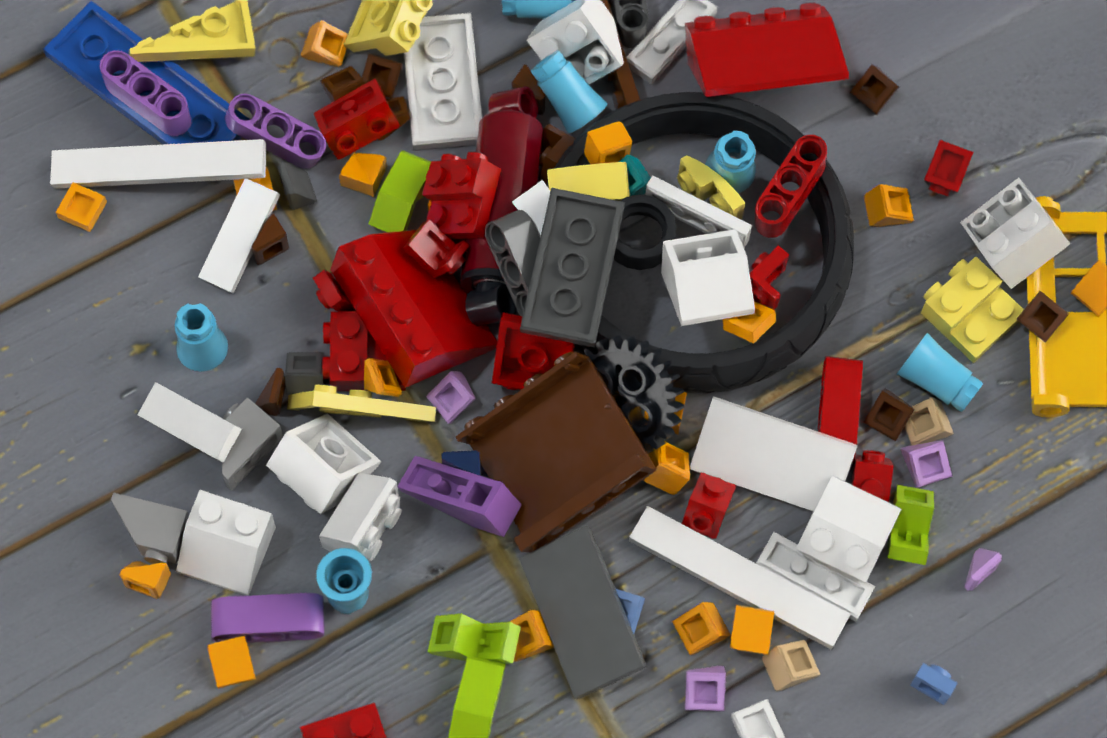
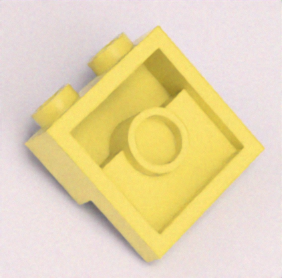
[344,0,432,56]
[921,257,1024,363]

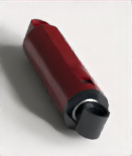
[460,86,543,326]

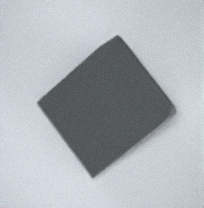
[278,162,317,210]
[285,352,324,396]

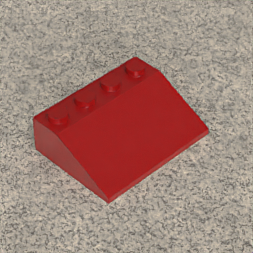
[685,3,849,97]
[330,230,497,388]

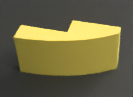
[677,155,746,219]
[547,162,630,201]

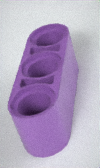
[100,50,191,136]
[225,93,326,169]
[211,593,324,643]

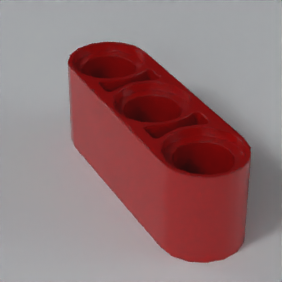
[755,134,827,238]
[817,356,863,463]

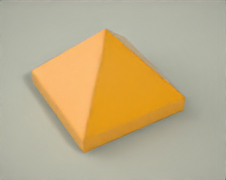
[364,358,402,397]

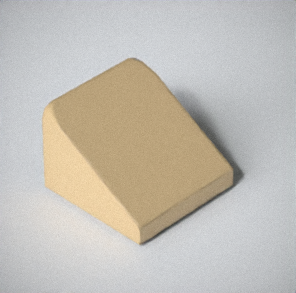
[905,397,954,445]
[762,640,820,691]

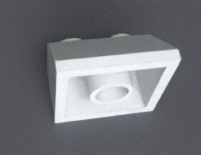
[266,413,381,514]
[796,475,901,582]
[176,490,276,596]

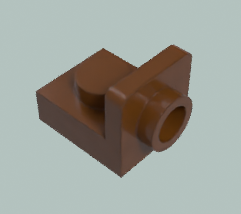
[538,124,576,184]

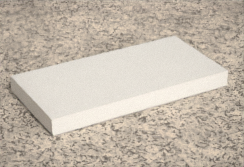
[404,13,482,151]
[690,397,857,511]

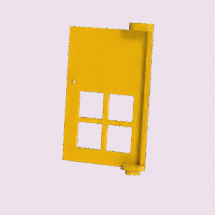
[1027,196,1107,417]

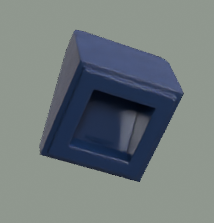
[441,450,480,475]

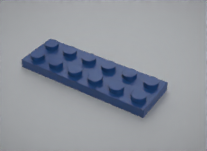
[43,1,250,144]

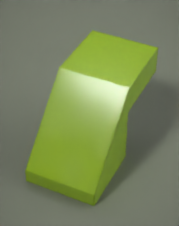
[368,150,431,232]
[888,485,934,565]
[427,613,521,664]
[448,655,506,738]

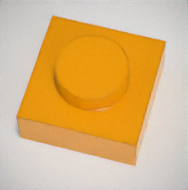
[56,182,107,232]
[722,301,776,344]

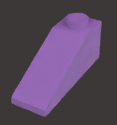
[397,456,521,537]

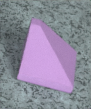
[426,371,476,424]
[901,440,952,488]
[964,548,1002,591]
[685,666,726,711]

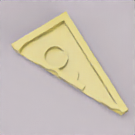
[129,0,255,62]
[287,385,436,422]

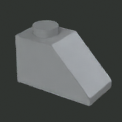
[222,397,283,491]
[111,493,189,564]

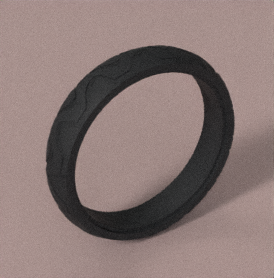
[546,92,854,393]

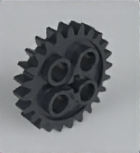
[584,335,684,454]

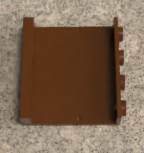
[455,352,657,553]

